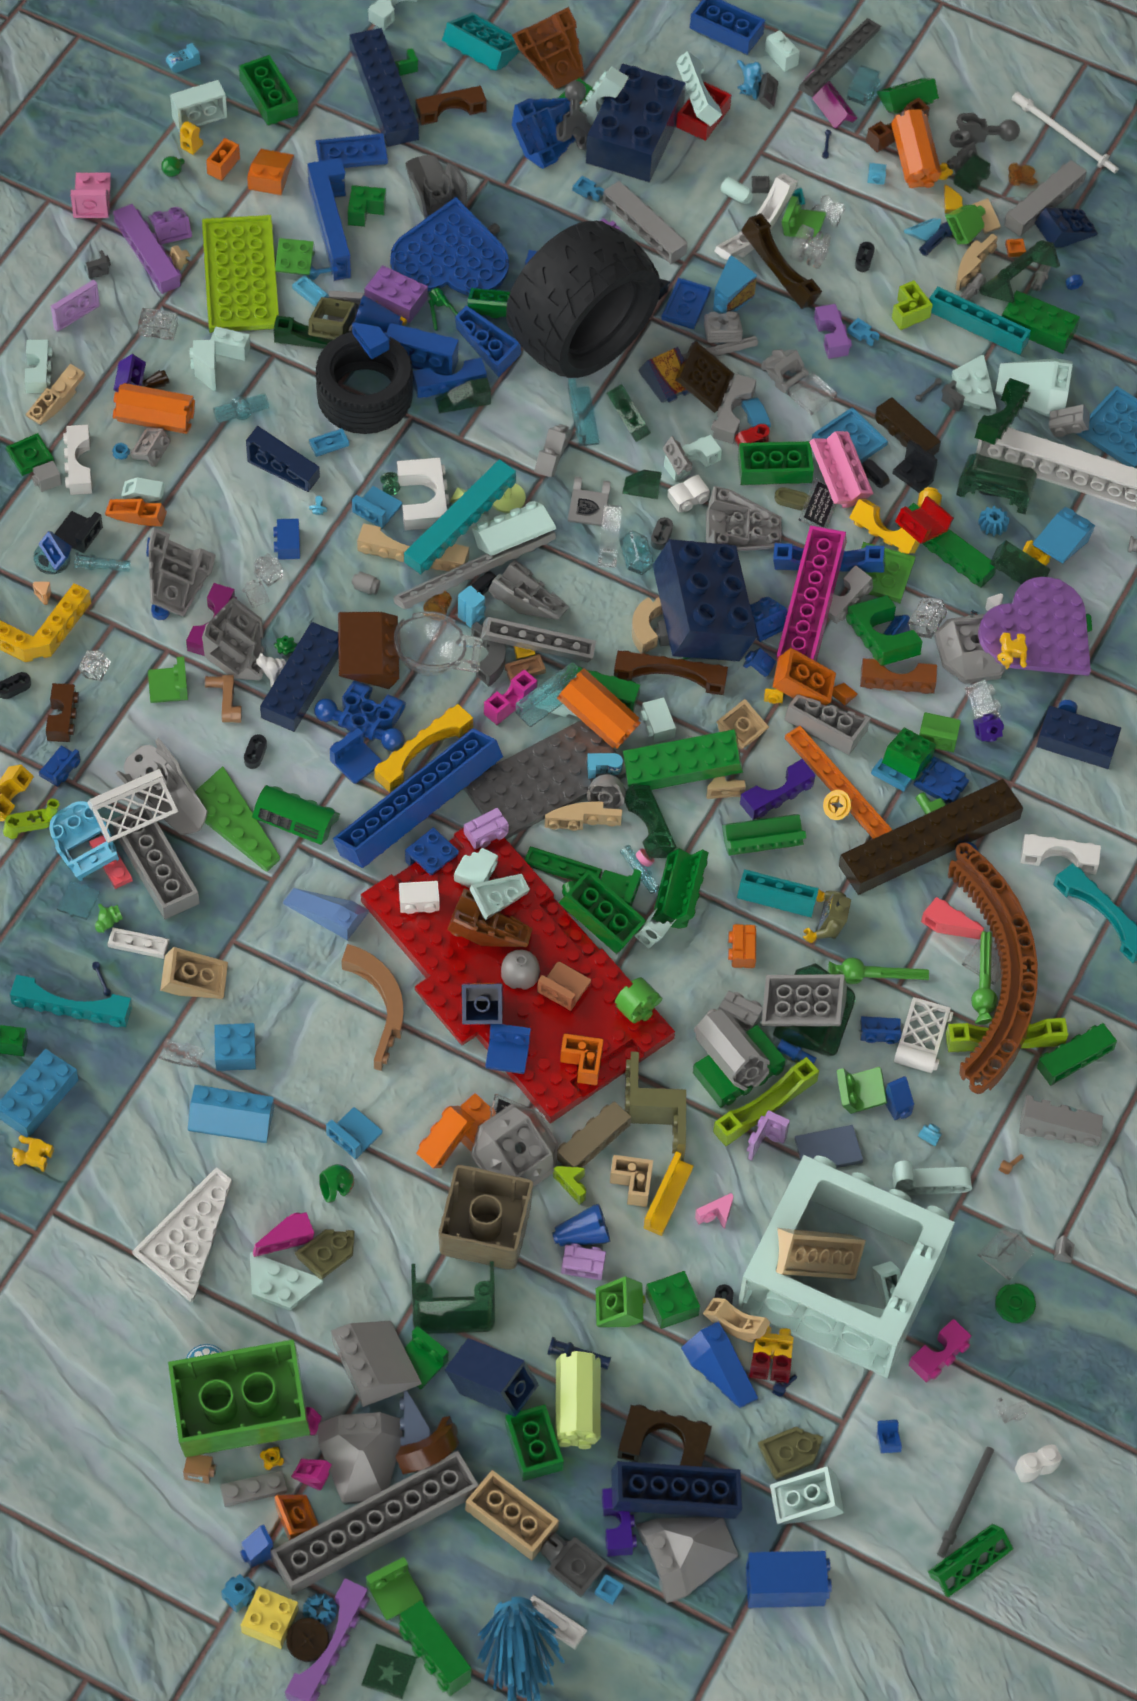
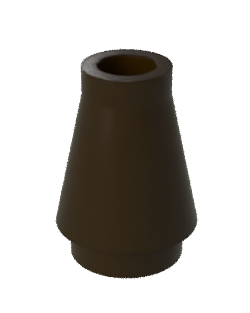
[143,370,170,389]

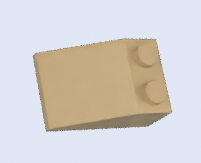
[160,947,228,999]

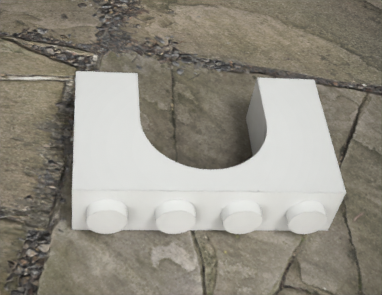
[397,458,449,531]

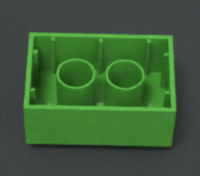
[168,1339,310,1457]

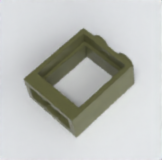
[308,297,355,339]

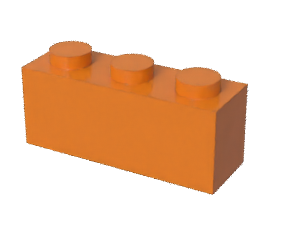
[416,1106,475,1169]

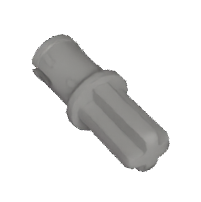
[1031,259,1052,291]
[960,273,986,301]

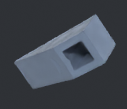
[400,1390,430,1446]

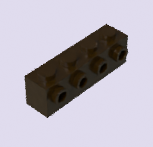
[875,397,941,455]

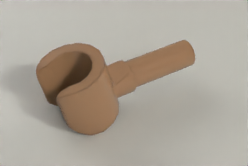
[999,1154,1024,1175]

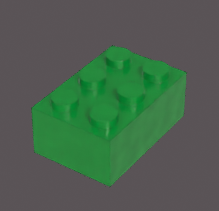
[505,1404,564,1482]

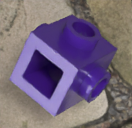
[973,713,1004,742]

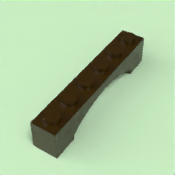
[741,213,822,309]

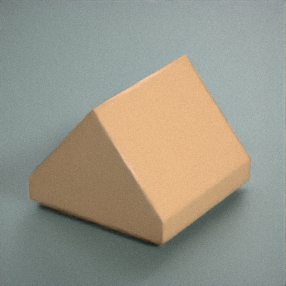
[33,582,51,605]

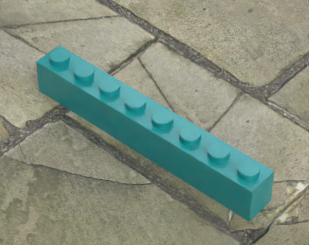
[404,459,516,574]

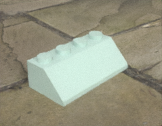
[472,501,556,556]

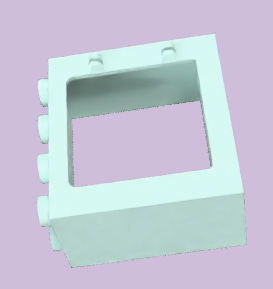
[737,1155,955,1378]

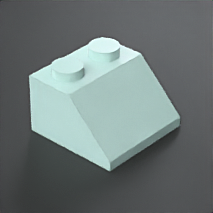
[190,340,216,390]

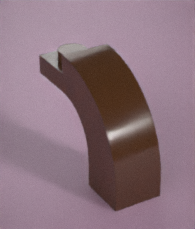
[395,1416,459,1474]

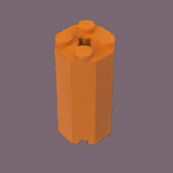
[891,110,942,188]
[113,383,195,434]
[557,668,641,749]

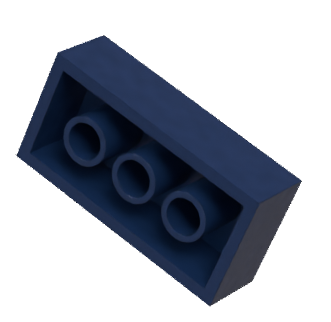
[1036,705,1121,769]

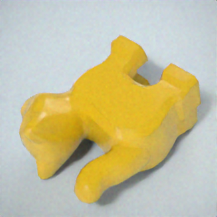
[997,632,1027,669]
[12,1135,54,1172]

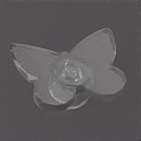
[811,195,846,228]

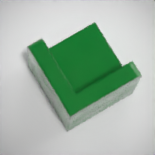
[395,48,418,76]

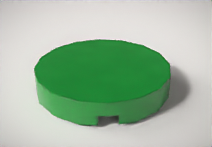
[995,1283,1036,1323]

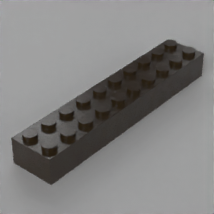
[839,779,1023,895]

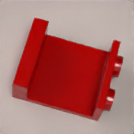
[895,496,954,544]

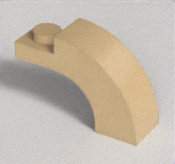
[703,1298,771,1342]

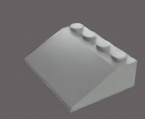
[761,974,847,1026]
[331,1321,421,1407]

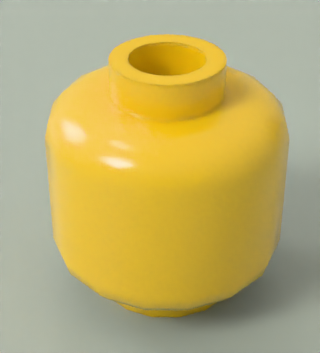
[917,487,942,507]

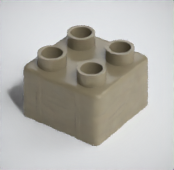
[438,1165,533,1270]

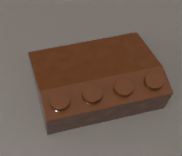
[338,612,399,689]

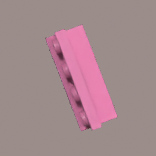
[809,431,873,508]

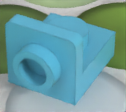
[867,163,886,185]

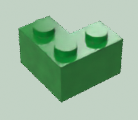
[347,185,386,227]

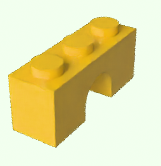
[0,764,34,822]

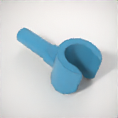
[307,266,331,280]

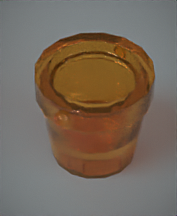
[423,591,452,620]

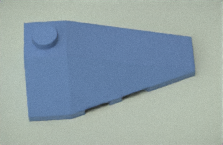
[283,888,369,941]

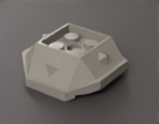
[934,614,1006,684]
[471,1104,558,1187]

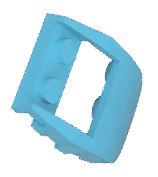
[49,801,120,881]

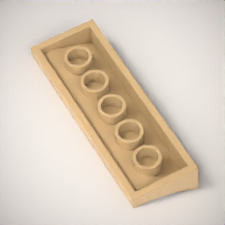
[776,1228,866,1279]

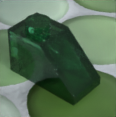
[622,469,662,499]

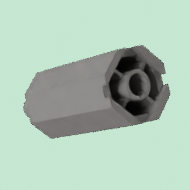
[694,1009,770,1091]

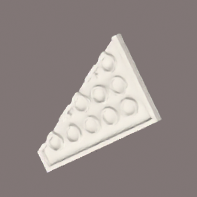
[132,1167,232,1303]

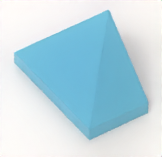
[904,218,941,242]

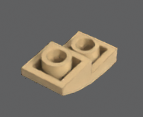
[972,198,1001,234]

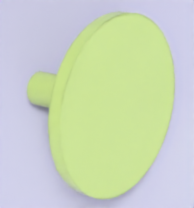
[492,483,526,513]

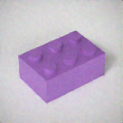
[364,265,428,323]

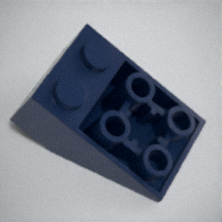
[1034,208,1098,247]

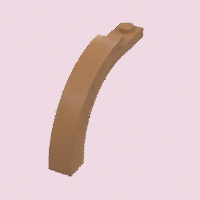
[342,944,404,1071]

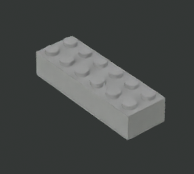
[112,804,199,920]

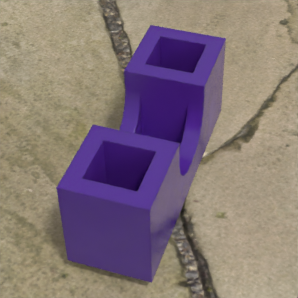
[601,1488,637,1557]

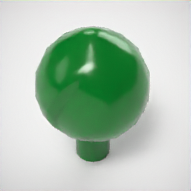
[161,156,185,177]

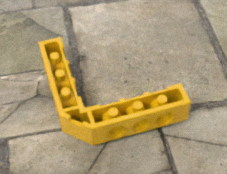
[0,583,91,662]

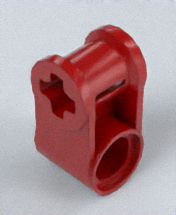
[734,424,770,446]

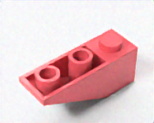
[921,897,984,940]

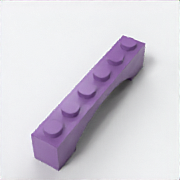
[285,1578,370,1701]

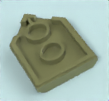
[295,1229,355,1279]
[758,1427,823,1480]

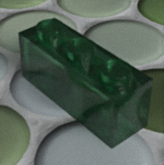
[607,384,651,442]
[990,540,1050,584]

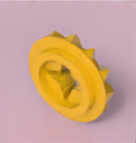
[823,790,852,820]

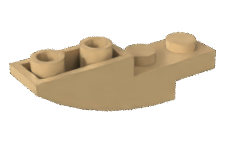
[956,233,998,291]
[25,364,86,425]
[545,802,622,831]

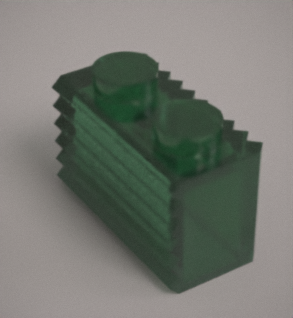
[953,154,991,193]

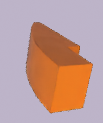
[105,499,167,527]

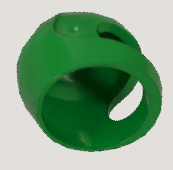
[319,1164,354,1203]

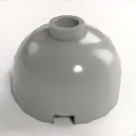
[587,774,626,809]
[501,950,540,990]

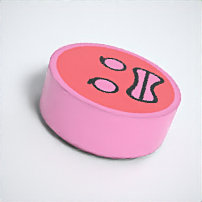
[636,848,655,867]

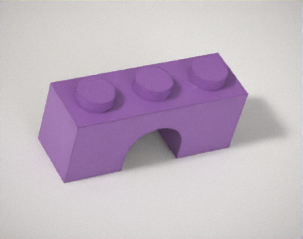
[814,304,852,359]

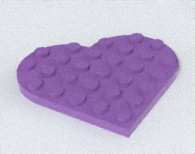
[978,577,1091,676]

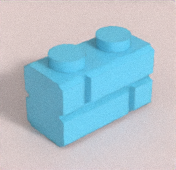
[458,586,486,628]

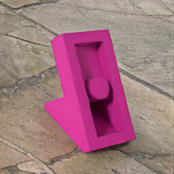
[291,1459,332,1491]

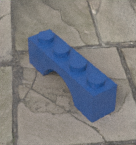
[413,357,487,398]

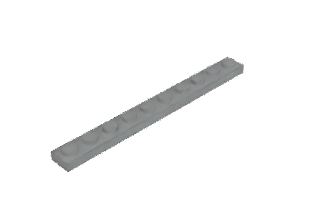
[393,531,556,609]

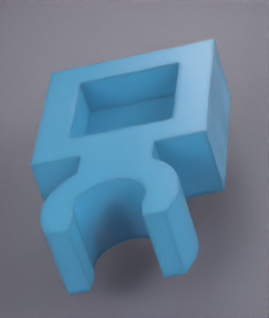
[572,176,604,202]
[847,318,880,346]

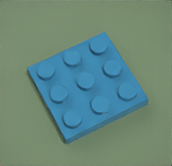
[812,407,888,463]

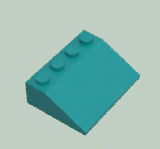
[442,13,520,71]

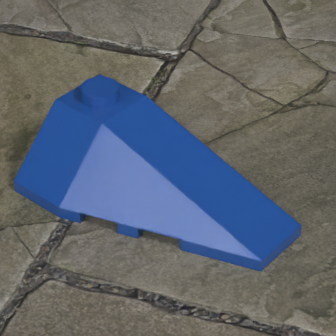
[681,1321,758,1408]

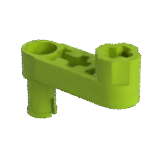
[3,798,60,839]

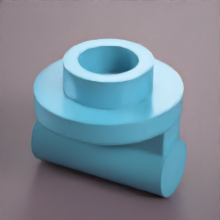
[309,496,327,515]
[918,1123,942,1146]

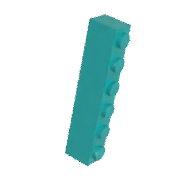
[929,286,1031,355]

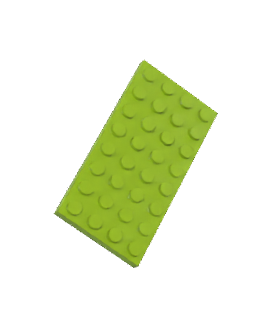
[202,215,279,333]

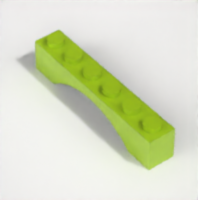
[946,1018,1068,1052]
[713,1057,819,1147]

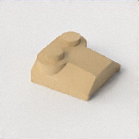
[716,699,769,750]

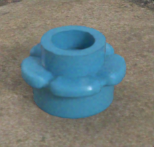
[112,443,130,460]

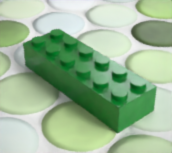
[623,729,743,794]

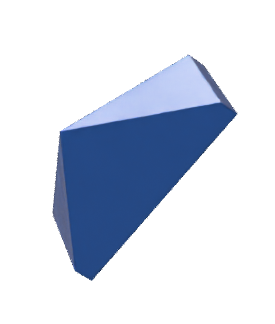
[38,531,72,570]
[883,615,910,635]

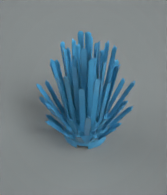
[477,1597,565,1701]

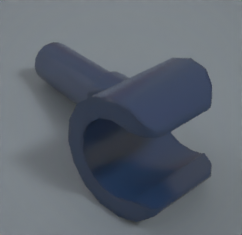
[772,1374,797,1397]

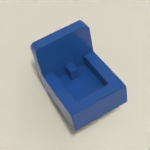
[743,648,776,677]
[877,1419,902,1453]

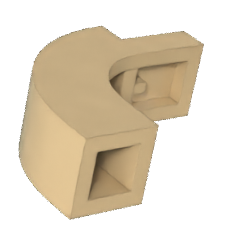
[632,597,663,654]

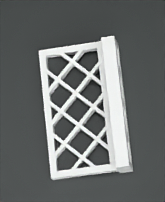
[87,769,178,843]

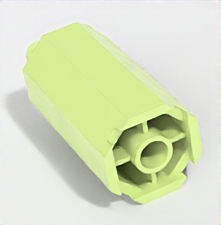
[555,1351,601,1449]

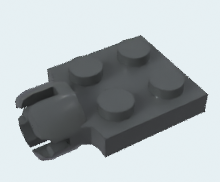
[540,1533,608,1598]

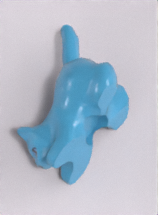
[737,60,764,100]

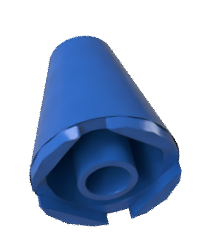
[354,295,403,333]
[552,1204,610,1247]

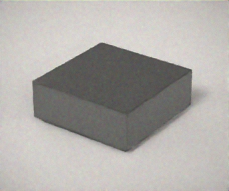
[752,176,770,193]

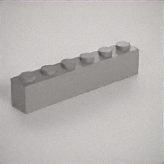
[1004,160,1087,237]
[603,181,687,264]
[481,617,596,662]

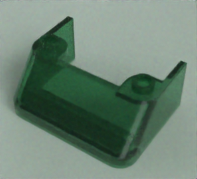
[411,1261,495,1334]

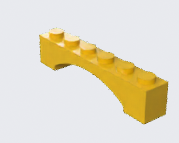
[374,704,473,793]

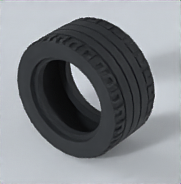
[316,332,413,434]

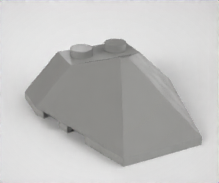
[148,528,216,617]
[488,560,569,620]
[202,597,264,680]
[318,1412,402,1504]
[636,1517,738,1603]

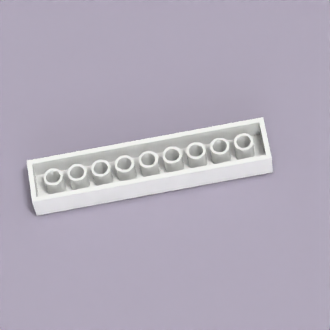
[975,428,1137,510]

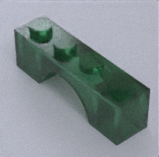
[624,784,677,858]

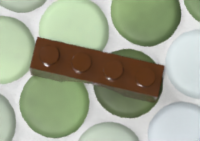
[416,86,487,125]
[866,98,930,152]

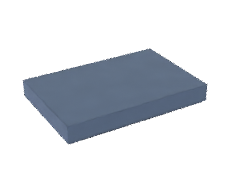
[794,1125,863,1168]

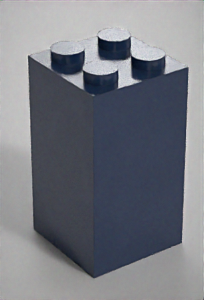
[444,1338,539,1417]

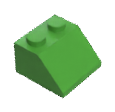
[596,1276,644,1327]

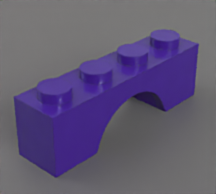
[740,759,815,820]

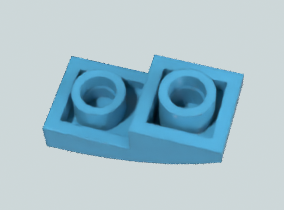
[741,398,771,427]

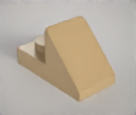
[706,776,746,799]

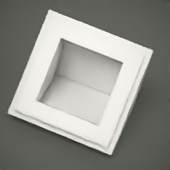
[985,593,1003,611]

